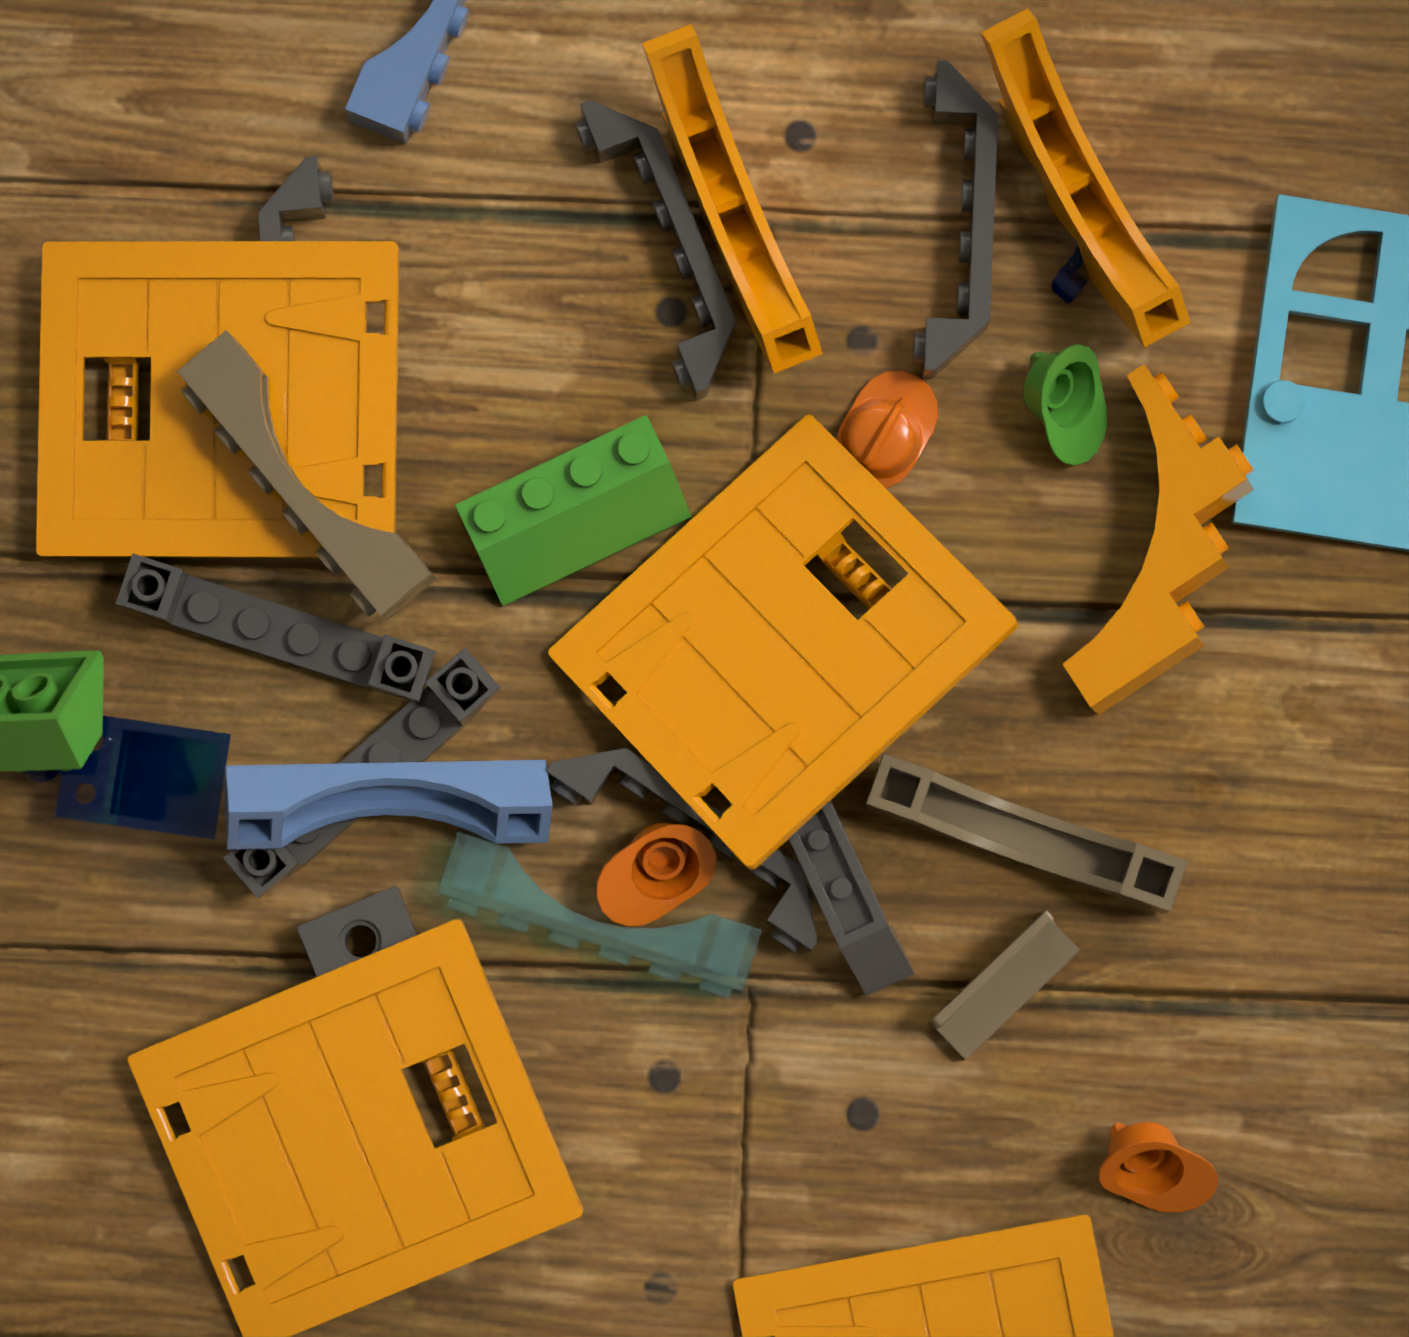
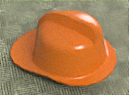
[836,371,938,489]
[596,823,717,927]
[1098,1121,1218,1213]

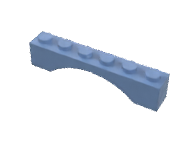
[345,0,470,144]
[224,760,552,850]

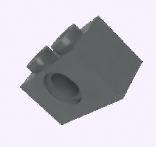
[297,886,418,977]

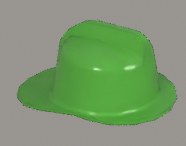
[1023,344,1108,466]

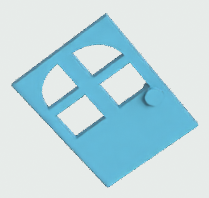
[1231,194,1409,552]

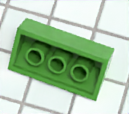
[455,414,692,607]
[0,650,104,772]

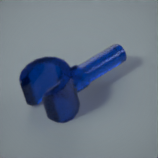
[1051,245,1088,304]

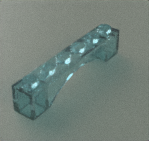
[438,832,762,999]

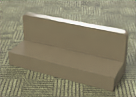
[928,910,1080,1060]

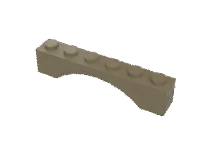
[177,330,437,620]
[864,754,1188,914]

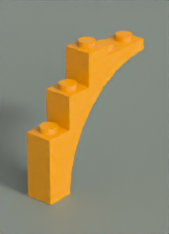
[981,8,1190,348]
[641,24,823,374]
[1062,364,1254,715]

